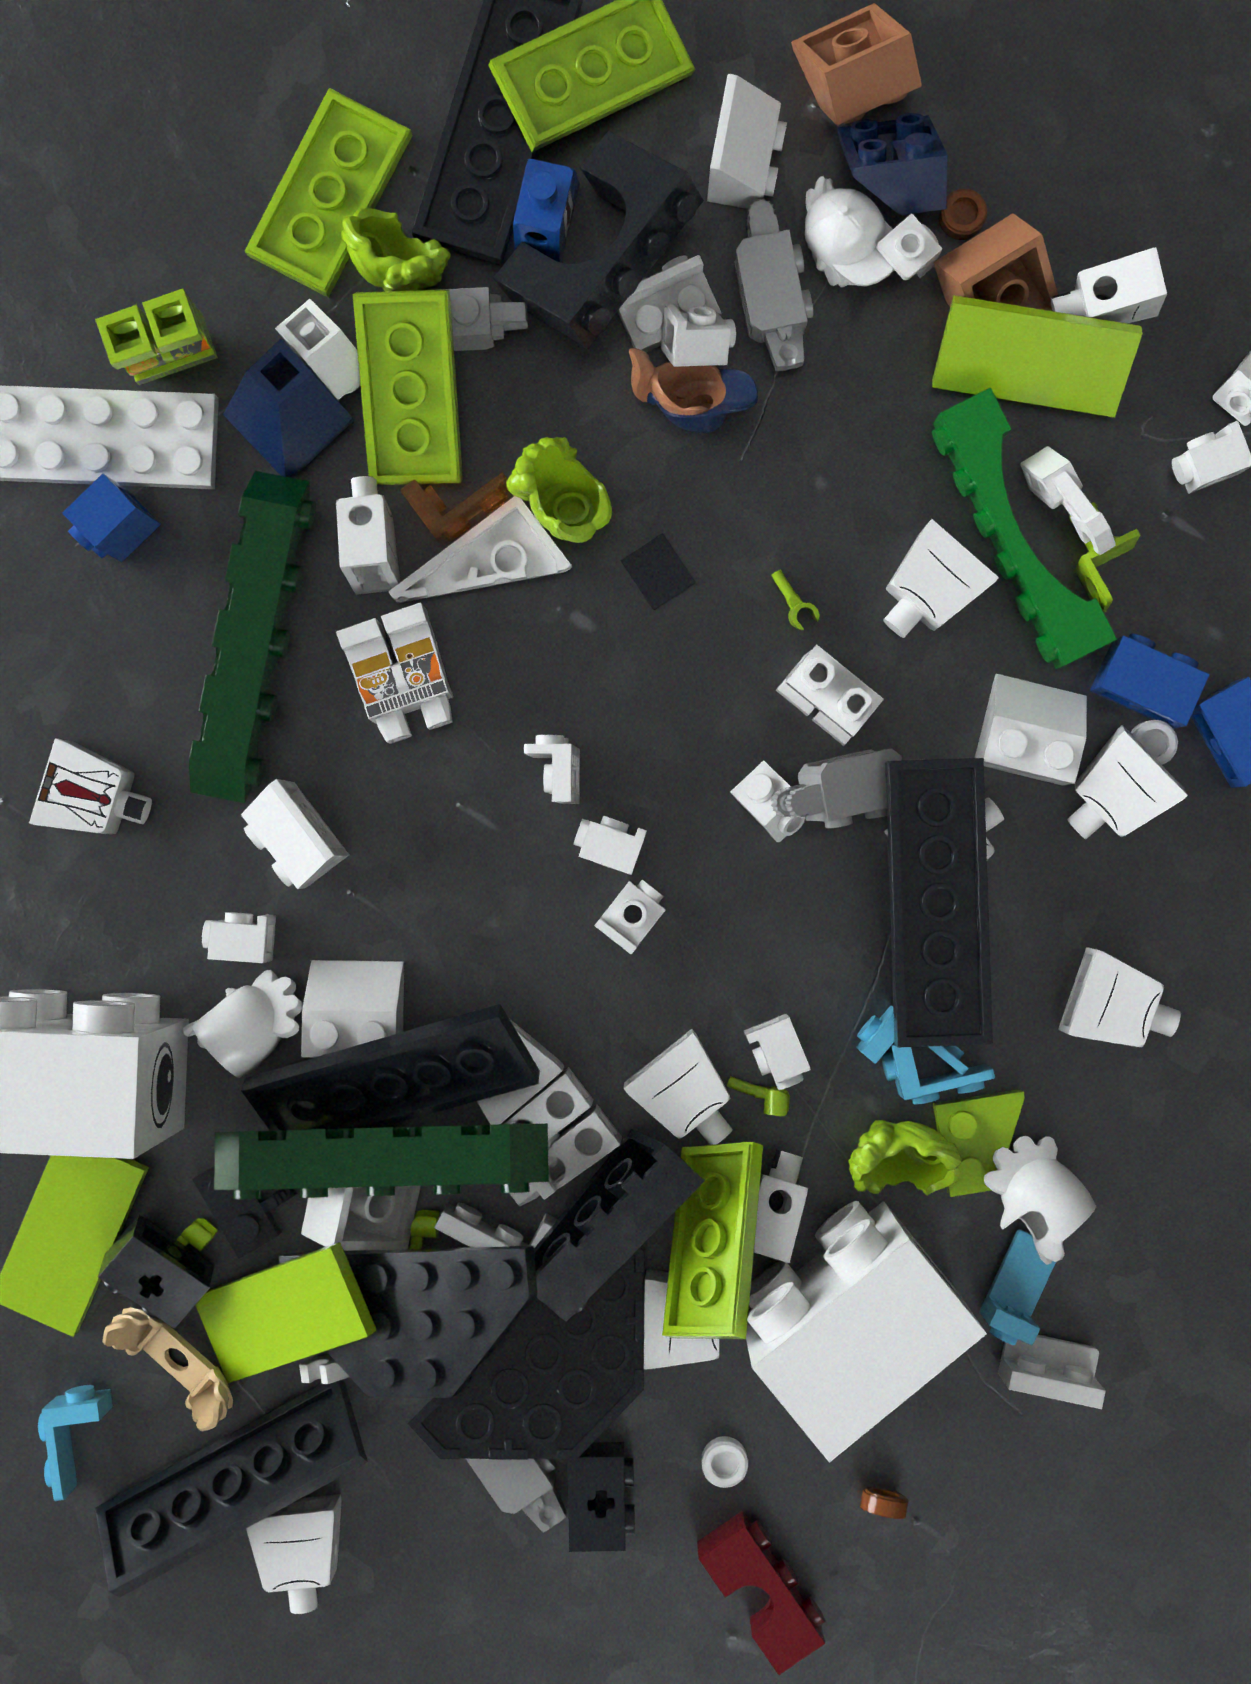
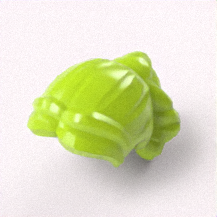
[341,208,451,292]
[506,437,612,543]
[848,1120,961,1196]

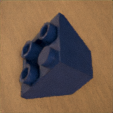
[838,113,948,215]
[223,339,354,478]

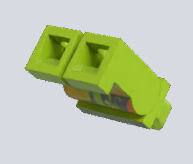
[95,288,218,385]

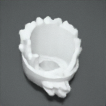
[805,176,894,287]

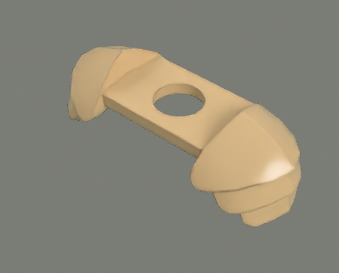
[102,1307,233,1431]

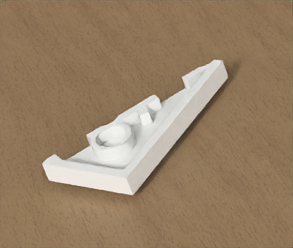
[388,496,572,603]

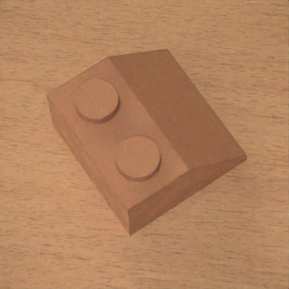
[791,3,922,126]
[933,213,1058,311]

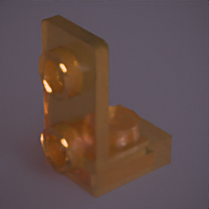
[400,473,508,543]

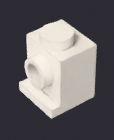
[661,304,736,367]
[1172,421,1251,494]
[573,816,647,875]
[594,880,666,954]
[202,912,276,963]
[744,1014,811,1090]

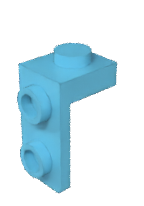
[856,1005,969,1075]
[881,1041,995,1105]
[979,1229,1056,1346]
[38,1385,113,1501]

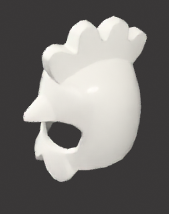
[182,970,303,1078]
[984,1136,1096,1265]

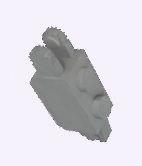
[734,199,813,371]
[440,287,528,351]
[771,748,925,828]
[466,1459,567,1533]

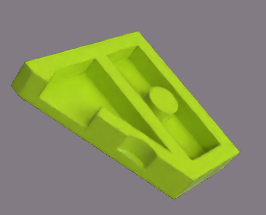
[933,1089,1025,1197]

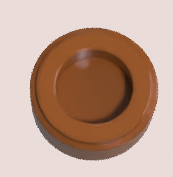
[939,189,987,240]
[860,1487,909,1519]

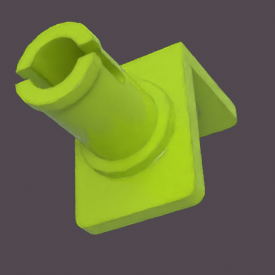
[1069,502,1141,613]

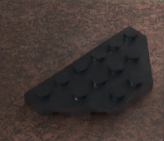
[279,1245,538,1398]
[407,1248,645,1460]

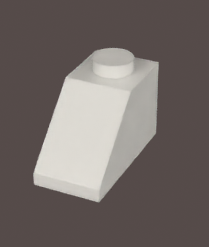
[275,299,361,400]

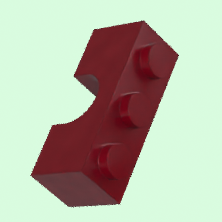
[697,1510,826,1675]

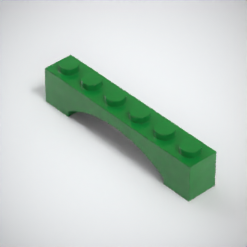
[932,387,1117,669]

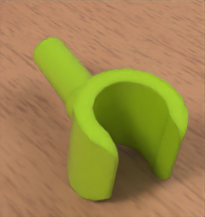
[771,569,820,630]
[727,1076,790,1116]
[409,1210,440,1249]
[177,1218,218,1252]

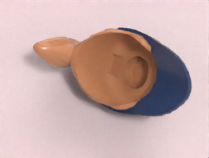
[629,348,758,433]

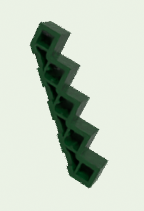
[189,471,316,803]
[214,1123,549,1199]

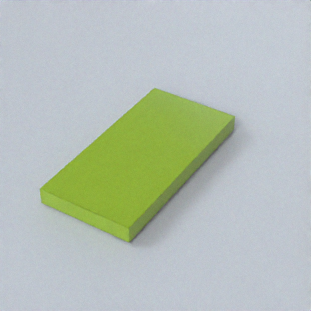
[488,0,696,152]
[245,88,413,298]
[353,290,463,485]
[932,295,1143,418]
[662,1142,763,1339]
[0,1155,149,1337]
[195,1242,377,1383]

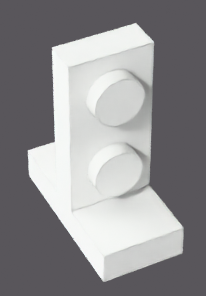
[434,1203,558,1248]

